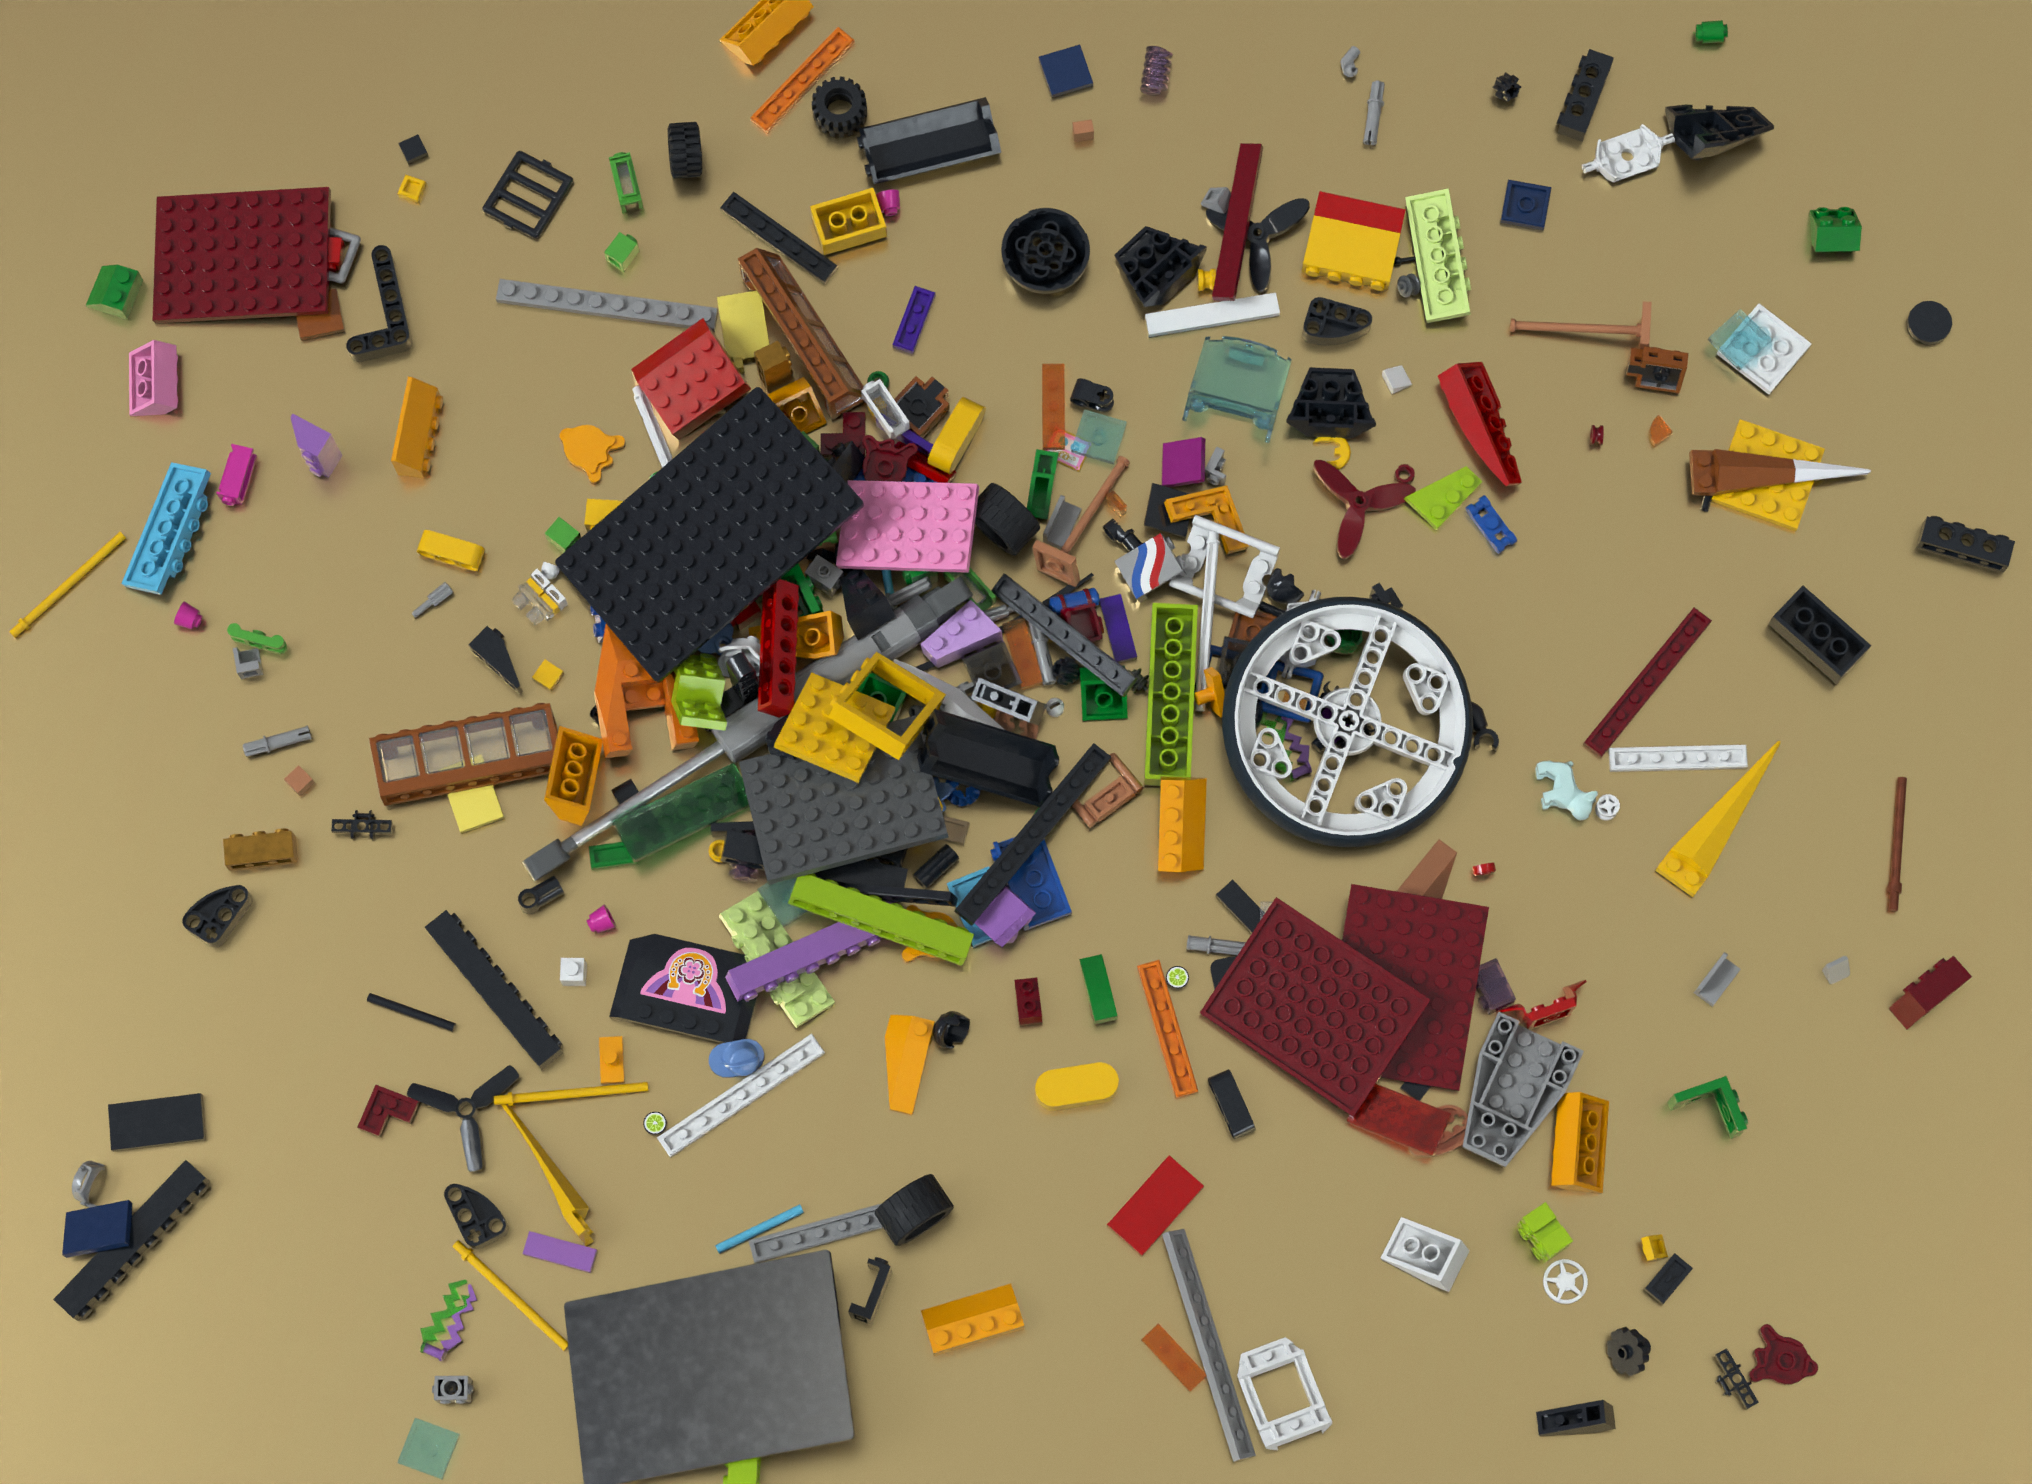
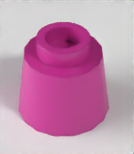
[876,189,900,216]
[174,601,203,629]
[586,904,616,933]

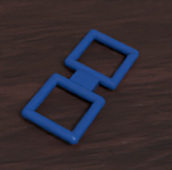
[1194,645,1324,723]

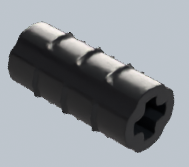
[912,844,959,890]

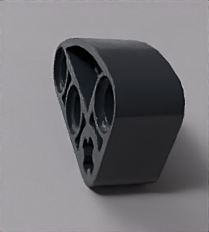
[1302,297,1372,346]
[182,885,252,948]
[444,1184,509,1249]

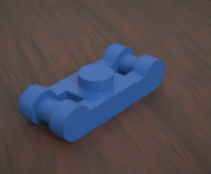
[1465,495,1517,554]

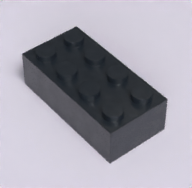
[1769,585,1872,684]

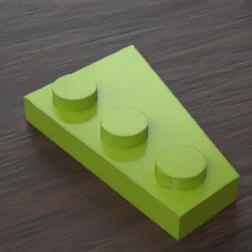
[1404,466,1483,530]

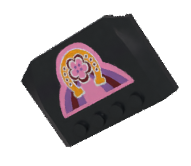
[609,934,759,1044]

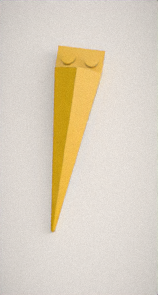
[1655,741,1780,897]
[501,1104,594,1247]

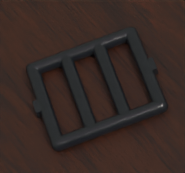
[482,151,573,239]

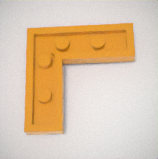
[1164,485,1249,554]

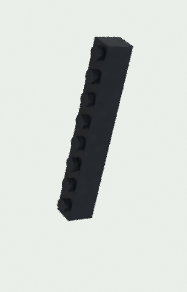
[720,828,908,888]
[425,910,563,1071]
[53,1160,210,1321]

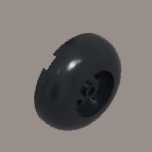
[1001,208,1090,294]

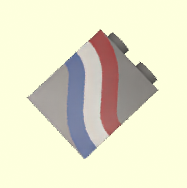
[1115,533,1187,603]

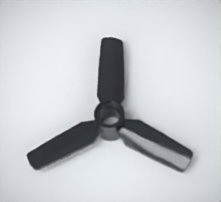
[407,1065,519,1172]

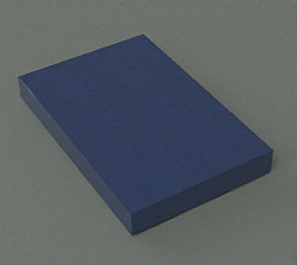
[62,1200,133,1258]

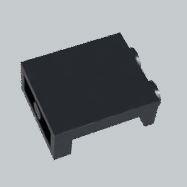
[848,1257,892,1325]

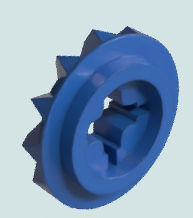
[945,780,980,806]

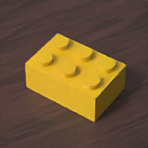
[810,188,887,255]

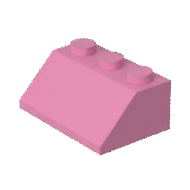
[129,340,178,416]

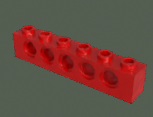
[758,579,799,718]

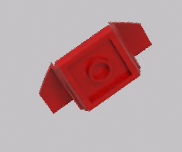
[1496,980,1587,1029]

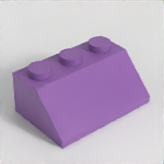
[290,414,342,478]

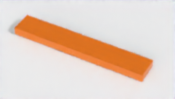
[750,27,855,134]
[1137,960,1198,1099]

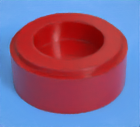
[1472,862,1496,876]

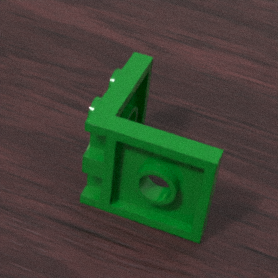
[755,563,824,615]
[1667,1076,1748,1139]

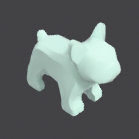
[1535,761,1598,821]

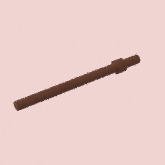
[1888,777,1907,912]

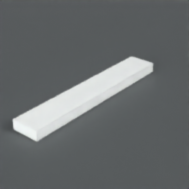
[1145,293,1280,337]
[1609,745,1748,772]

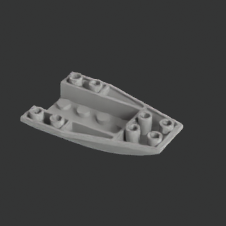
[1462,1012,1584,1167]

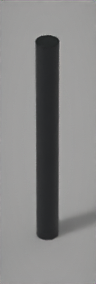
[367,993,456,1032]

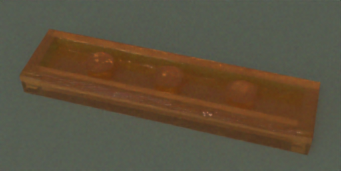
[1042,364,1065,450]

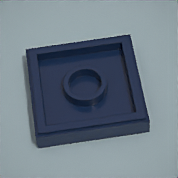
[1039,44,1093,98]
[1500,179,1552,230]

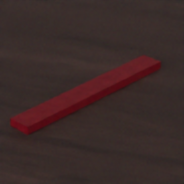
[1212,143,1263,301]
[1583,607,1712,758]

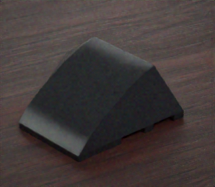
[1114,226,1207,307]
[1286,367,1376,439]

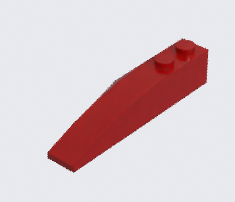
[1438,362,1522,486]

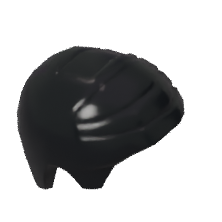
[1267,568,1304,604]
[933,1011,970,1048]

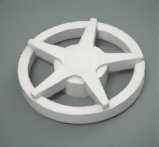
[1543,1259,1588,1304]

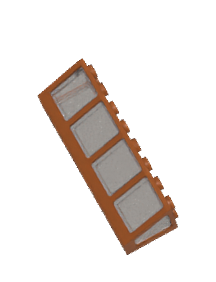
[738,248,864,420]
[369,703,558,806]

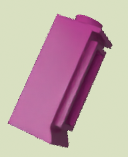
[216,444,257,506]

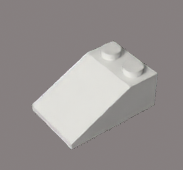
[1381,1217,1470,1292]

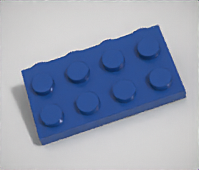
[990,837,1072,931]

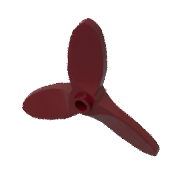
[1313,460,1416,560]

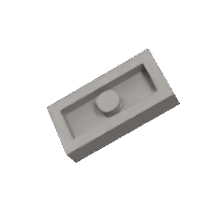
[1043,495,1082,549]
[1694,952,1741,1007]

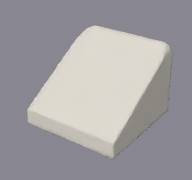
[1382,365,1412,394]

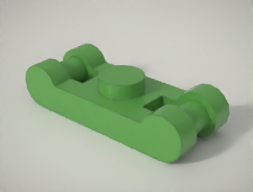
[227,623,288,654]

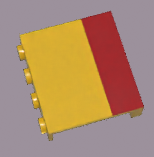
[1302,191,1406,291]

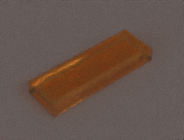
[1002,618,1043,689]
[1141,1323,1207,1392]

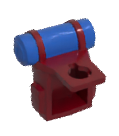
[1049,588,1104,642]

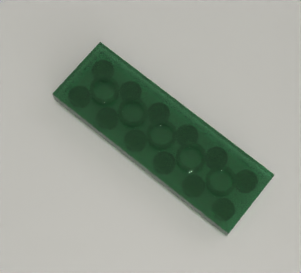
[612,763,749,863]

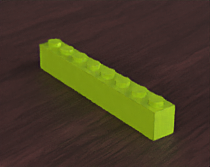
[788,873,974,966]

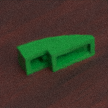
[1027,449,1059,519]
[1079,954,1118,1024]

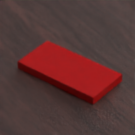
[1107,1155,1204,1256]

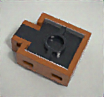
[1626,346,1689,393]
[886,376,950,438]

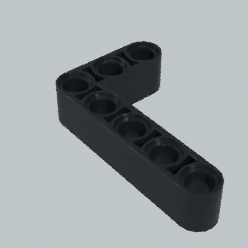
[346,245,413,362]
[705,652,759,732]

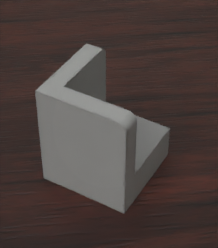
[233,647,263,679]

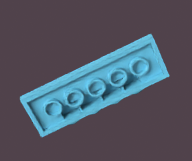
[121,462,211,595]

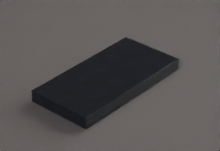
[108,1093,206,1152]

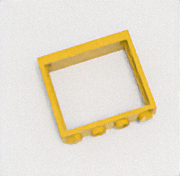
[828,652,946,760]

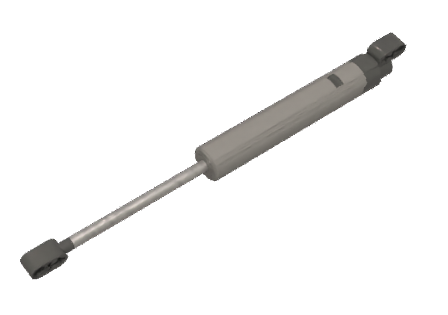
[522,576,973,882]

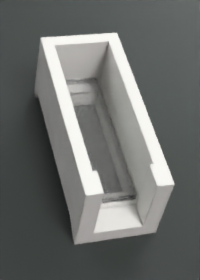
[861,379,910,439]

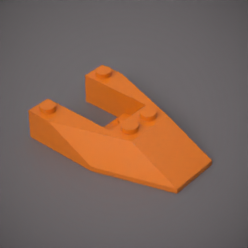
[594,624,699,758]

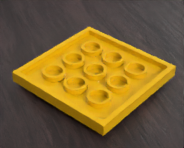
[1711,419,1825,531]
[774,672,895,783]

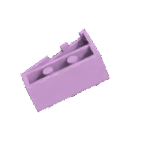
[921,600,1003,668]

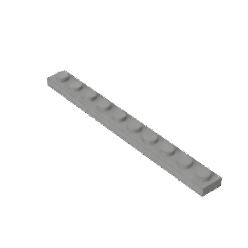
[496,279,718,332]
[1162,1229,1256,1462]

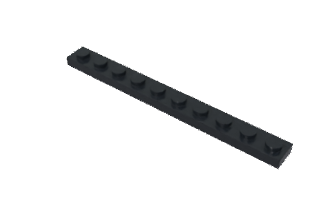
[954,743,1111,926]

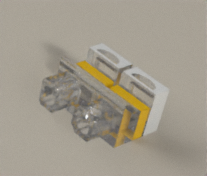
[512,569,568,625]

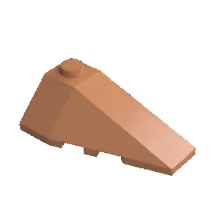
[1397,839,1457,899]

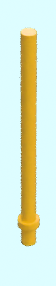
[9,532,126,638]
[494,1082,648,1106]
[452,1240,568,1351]

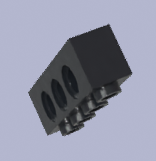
[1556,49,1614,142]
[1916,516,2015,573]

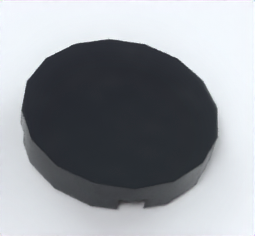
[1907,301,1952,345]

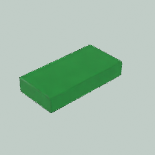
[589,840,637,870]

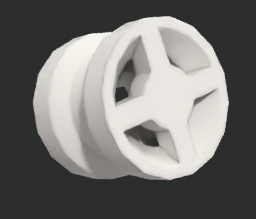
[1595,794,1620,821]

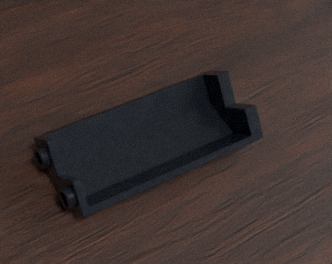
[857,97,1001,184]
[917,709,1059,807]

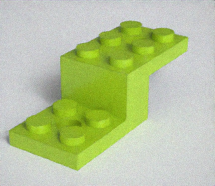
[671,653,727,731]

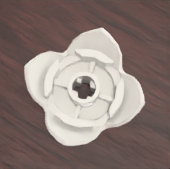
[718,636,760,682]

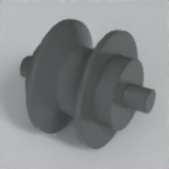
[1397,273,1420,297]
[1128,668,1149,692]

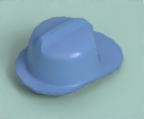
[709,1039,764,1077]

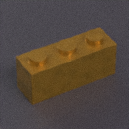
[754,341,793,393]
[223,828,298,871]

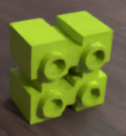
[1518,1202,1573,1263]

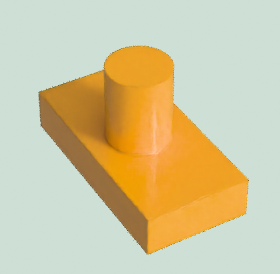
[1194,667,1225,717]
[599,1036,625,1085]

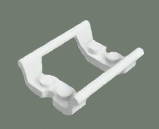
[1169,515,1280,618]

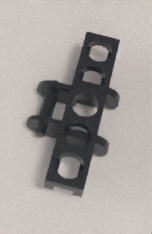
[331,810,392,839]
[1715,1348,1759,1409]

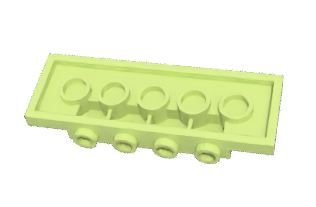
[1405,189,1471,323]
[719,891,835,1028]

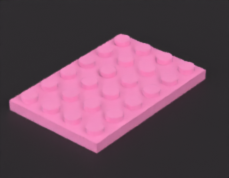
[836,480,979,573]

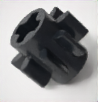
[1492,72,1521,102]
[1052,656,1080,686]

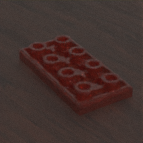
[1347,1084,1452,1157]

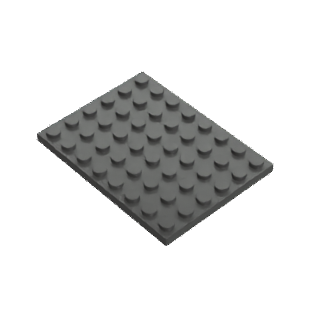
[739,715,949,885]

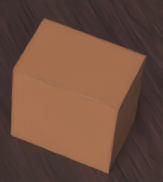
[1072,119,1094,142]
[284,765,315,796]

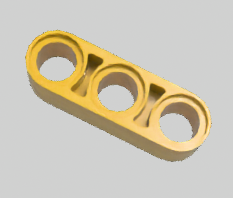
[416,530,485,571]

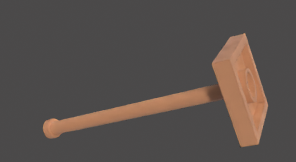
[1510,301,1652,349]
[1032,456,1130,587]

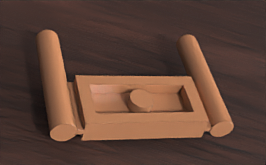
[1072,753,1144,828]

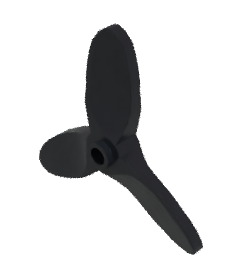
[1206,198,1310,293]

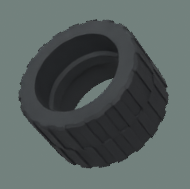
[975,483,1040,555]
[874,1174,954,1246]

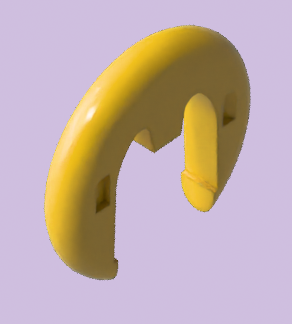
[1313,437,1351,470]

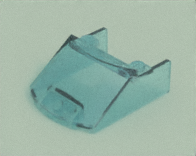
[1182,336,1292,443]

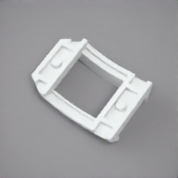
[1237,1337,1333,1451]

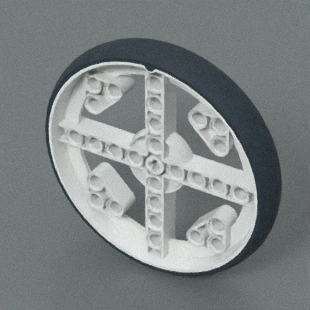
[1222,597,1473,847]

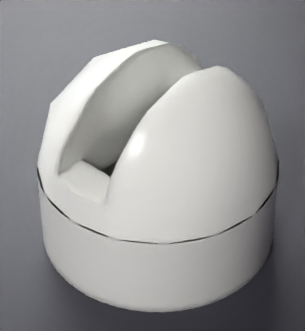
[541,562,560,579]
[1046,698,1064,717]

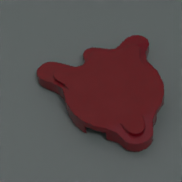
[862,435,918,482]
[1748,1324,1818,1385]

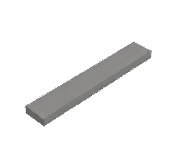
[748,1203,883,1264]

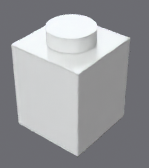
[560,958,587,986]

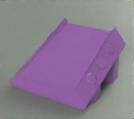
[975,886,1036,947]

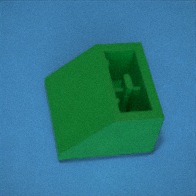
[1810,207,1862,252]

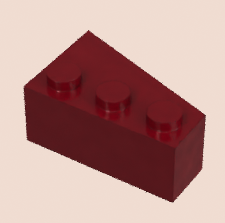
[1888,955,1972,1030]

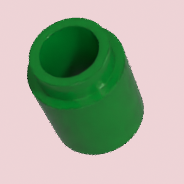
[1696,20,1728,44]

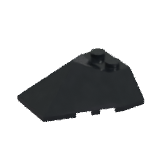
[1665,104,1774,160]

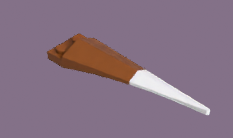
[1689,449,1871,496]

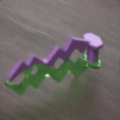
[1260,712,1312,782]
[420,1279,477,1361]

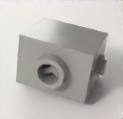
[805,555,844,597]
[432,1376,473,1404]

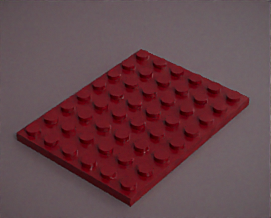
[152,187,331,323]
[1342,884,1489,1091]
[1200,897,1431,1117]

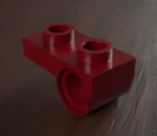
[1014,977,1043,1025]

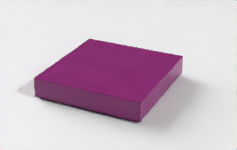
[1162,437,1206,487]

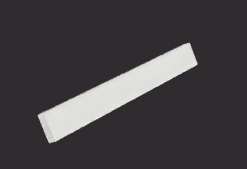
[657,1034,825,1158]

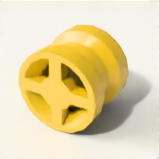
[1198,269,1216,291]

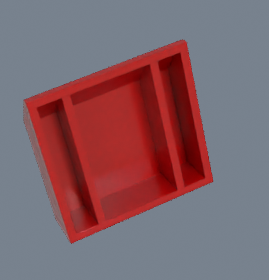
[631,318,751,440]

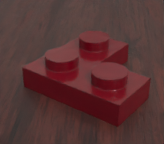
[820,412,866,457]
[357,1085,420,1137]

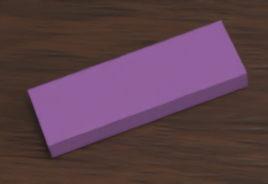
[522,1231,597,1273]

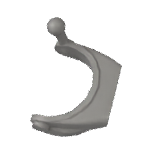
[72,1161,105,1208]

